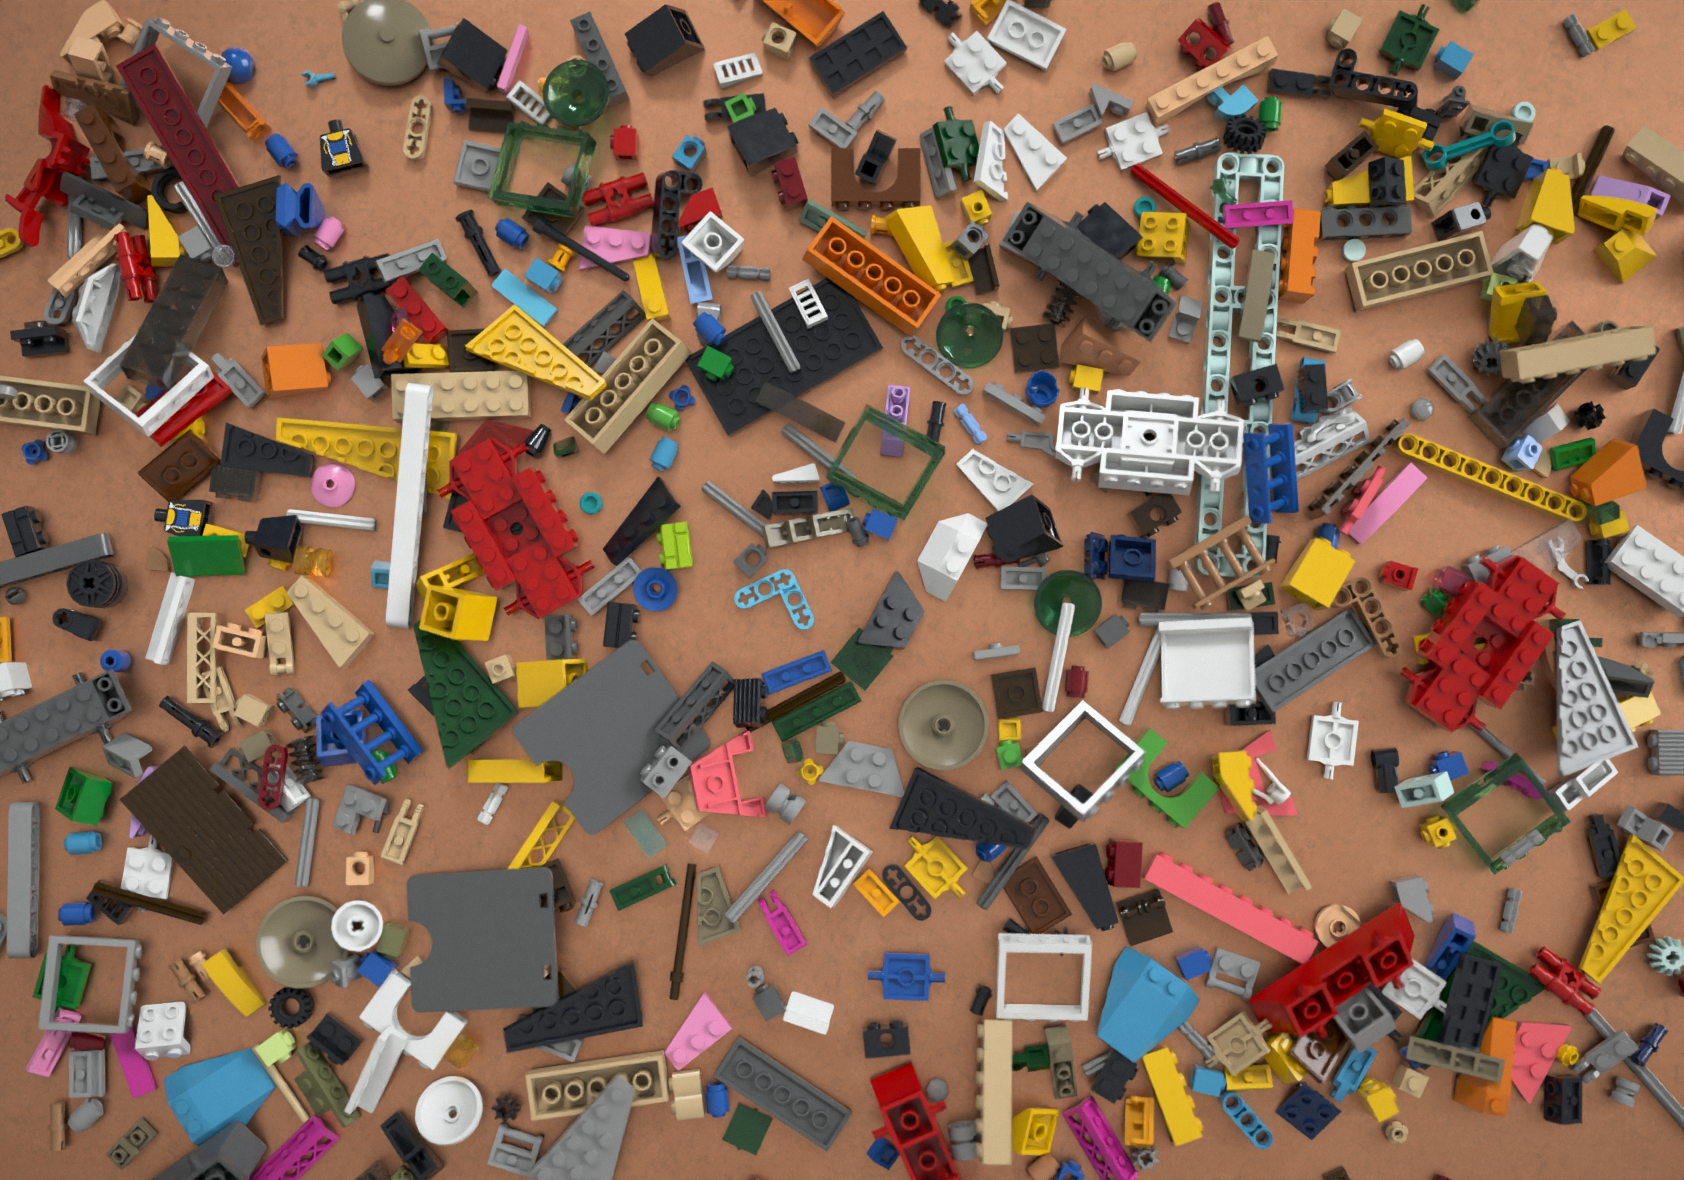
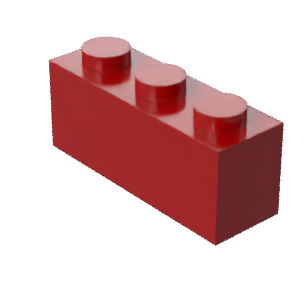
[386,276,449,344]

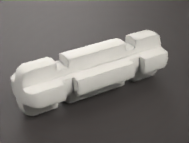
[477,783,508,825]

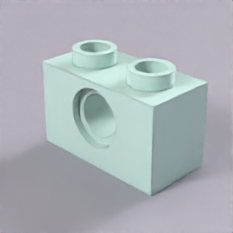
[1395,771,1454,808]

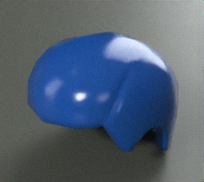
[221,47,254,84]
[1025,371,1060,407]

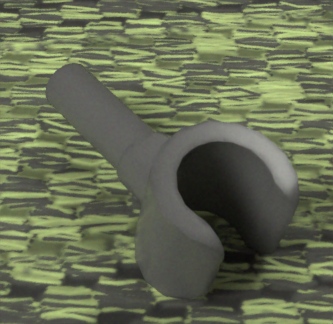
[1017,553,1050,567]
[373,802,390,833]

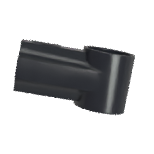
[1371,747,1399,793]

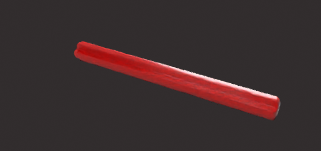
[1130,163,1240,249]

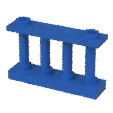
[1243,423,1299,524]
[320,680,423,786]

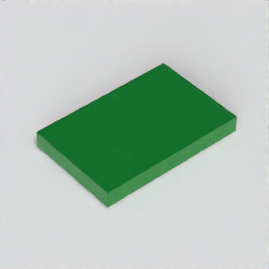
[167,535,246,576]

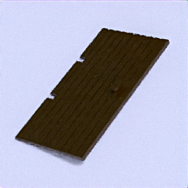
[119,746,288,915]

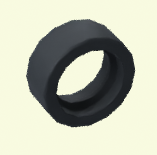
[152,168,188,213]
[1055,784,1093,829]

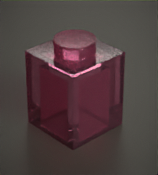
[1433,566,1473,598]

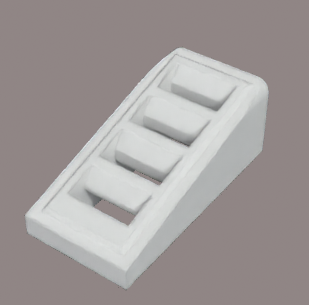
[713,53,763,89]
[505,80,554,126]
[788,279,828,329]
[772,463,820,484]

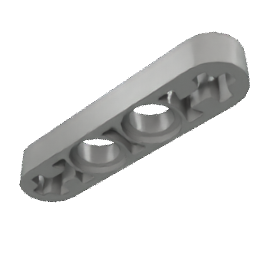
[900,335,974,396]

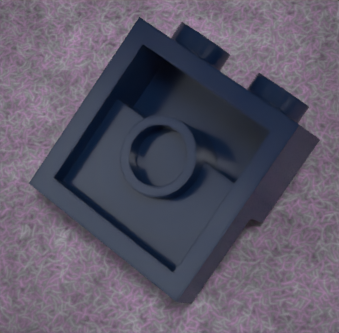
[1108,535,1156,582]

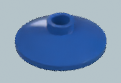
[633,567,678,611]

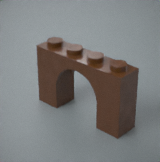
[74,104,153,205]
[831,148,921,210]

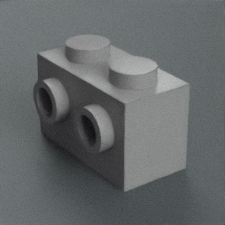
[639,744,692,798]

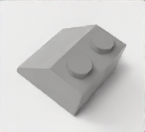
[1333,987,1397,1054]

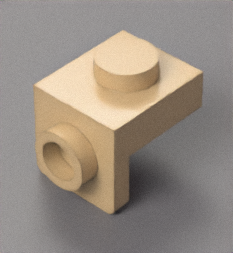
[981,301,1013,334]

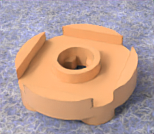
[1313,904,1361,947]

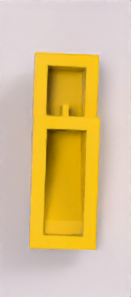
[1577,195,1657,236]
[201,949,266,1017]

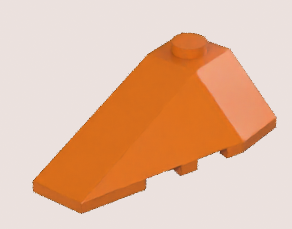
[1453,1017,1517,1117]

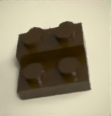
[539,858,576,913]

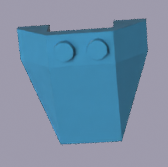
[1096,947,1200,1063]
[164,1048,276,1146]

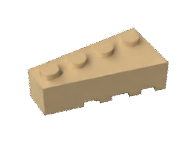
[1622,126,1684,207]
[286,575,376,668]

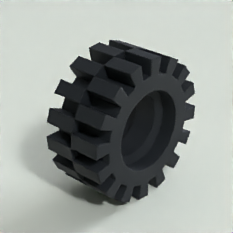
[1223,115,1267,154]
[268,986,314,1029]

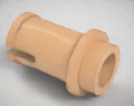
[188,951,210,981]

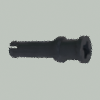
[455,210,501,277]
[159,696,224,748]

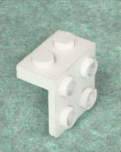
[135,1002,191,1060]

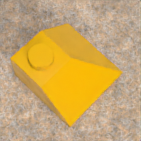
[1593,228,1657,284]
[1011,1108,1059,1155]

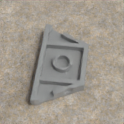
[819,741,904,797]

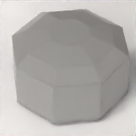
[1410,398,1434,421]
[926,1078,949,1103]

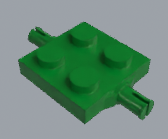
[32,944,92,1013]

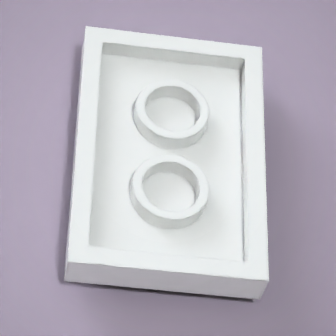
[987,0,1067,71]

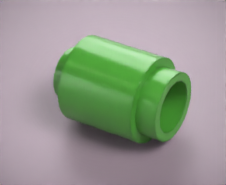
[646,402,681,432]

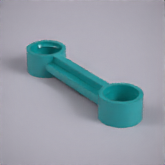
[1423,120,1516,170]

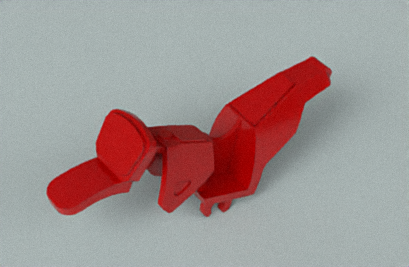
[5,85,91,247]

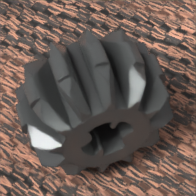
[1473,337,1511,376]

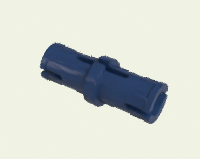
[1630,1023,1668,1067]

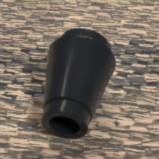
[523,424,552,458]

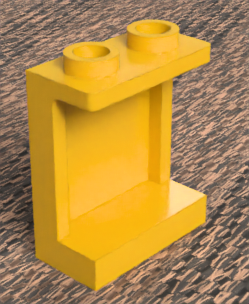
[1488,281,1547,344]

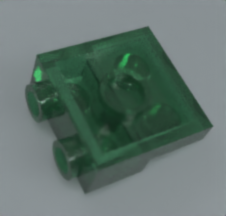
[830,628,893,690]

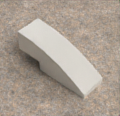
[1545,759,1618,813]

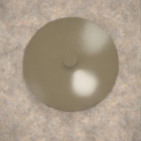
[342,0,433,86]
[898,680,989,771]
[255,896,349,988]

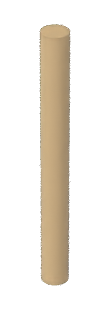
[251,1043,310,1123]

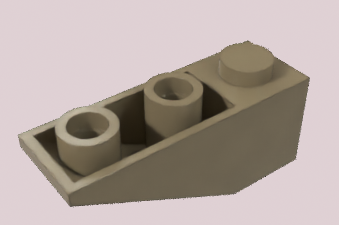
[1460,104,1534,145]
[1044,1025,1077,1100]

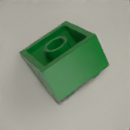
[55,766,112,826]

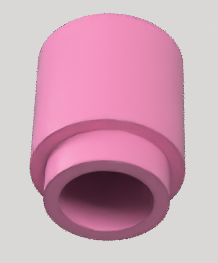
[312,216,344,251]

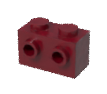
[771,156,808,212]
[1105,839,1143,888]

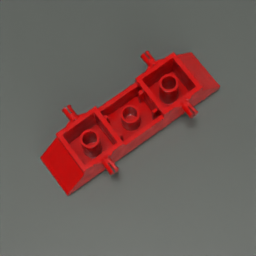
[1248,902,1415,1039]
[870,1062,962,1180]

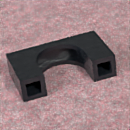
[1629,409,1684,490]

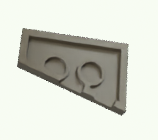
[697,866,741,946]

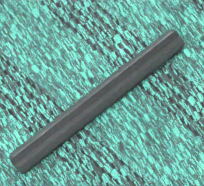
[976,813,1049,910]

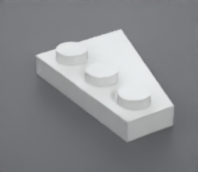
[1003,113,1067,192]
[974,121,1008,202]
[956,449,1034,511]

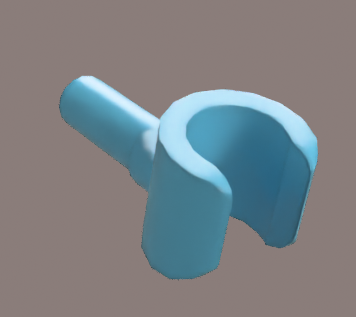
[302,71,335,87]

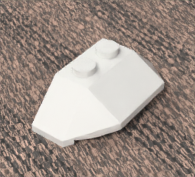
[72,263,122,354]
[917,513,987,602]

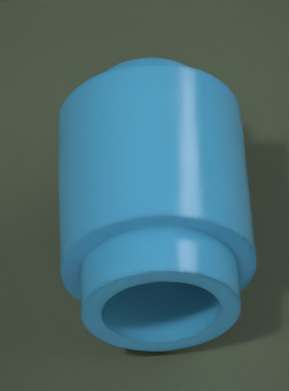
[649,437,679,472]
[64,831,102,855]

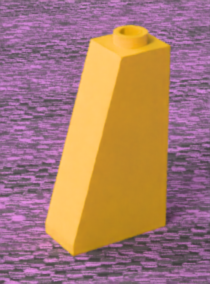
[1324,156,1414,209]
[884,205,954,292]
[466,758,562,783]

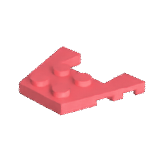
[1211,730,1297,816]
[688,731,767,818]

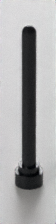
[532,215,630,282]

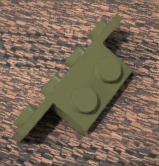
[294,1042,360,1128]

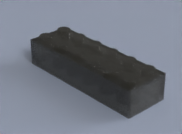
[120,254,228,391]
[1468,320,1588,449]

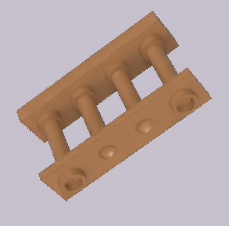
[1166,515,1276,610]

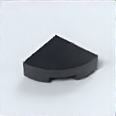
[751,490,773,520]

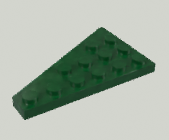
[413,619,519,769]
[1402,941,1546,1070]

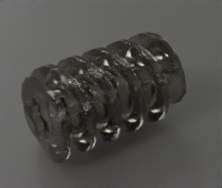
[1042,280,1081,328]
[286,735,325,784]

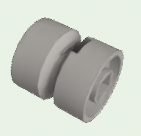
[764,783,806,825]
[948,1121,979,1161]

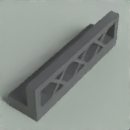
[562,290,646,367]
[654,661,734,752]
[210,747,302,823]

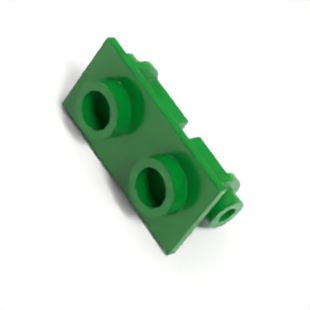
[1420,587,1450,619]

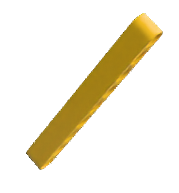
[1392,433,1587,523]

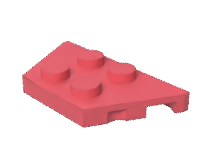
[1511,1021,1572,1103]

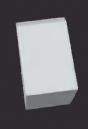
[1520,403,1570,444]

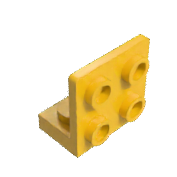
[1137,212,1191,264]

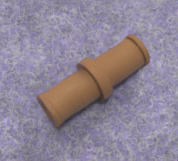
[168,958,206,1004]
[48,1102,67,1151]

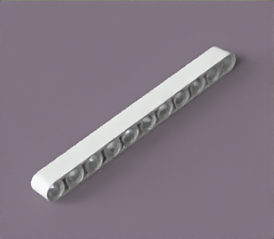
[386,383,433,629]

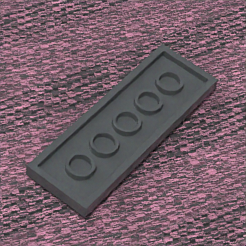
[1255,607,1377,714]
[713,1036,852,1152]

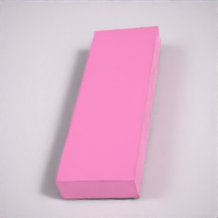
[497,24,529,95]
[26,1008,81,1077]

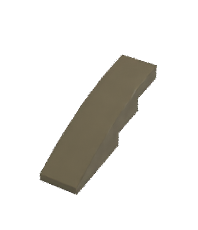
[1238,249,1275,343]
[762,508,854,548]
[1406,1036,1505,1083]

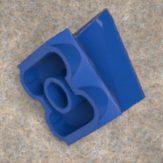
[276,183,325,237]

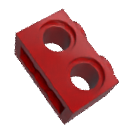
[1178,18,1232,69]

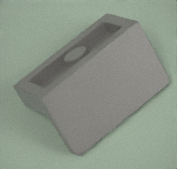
[102,733,152,779]

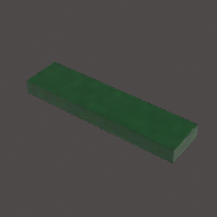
[772,681,862,742]

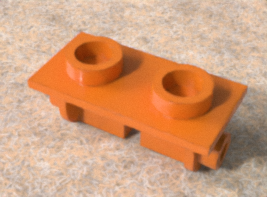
[381,318,422,364]

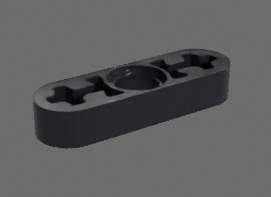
[882,864,931,921]

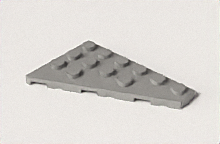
[1557,620,1638,777]
[529,1074,635,1180]

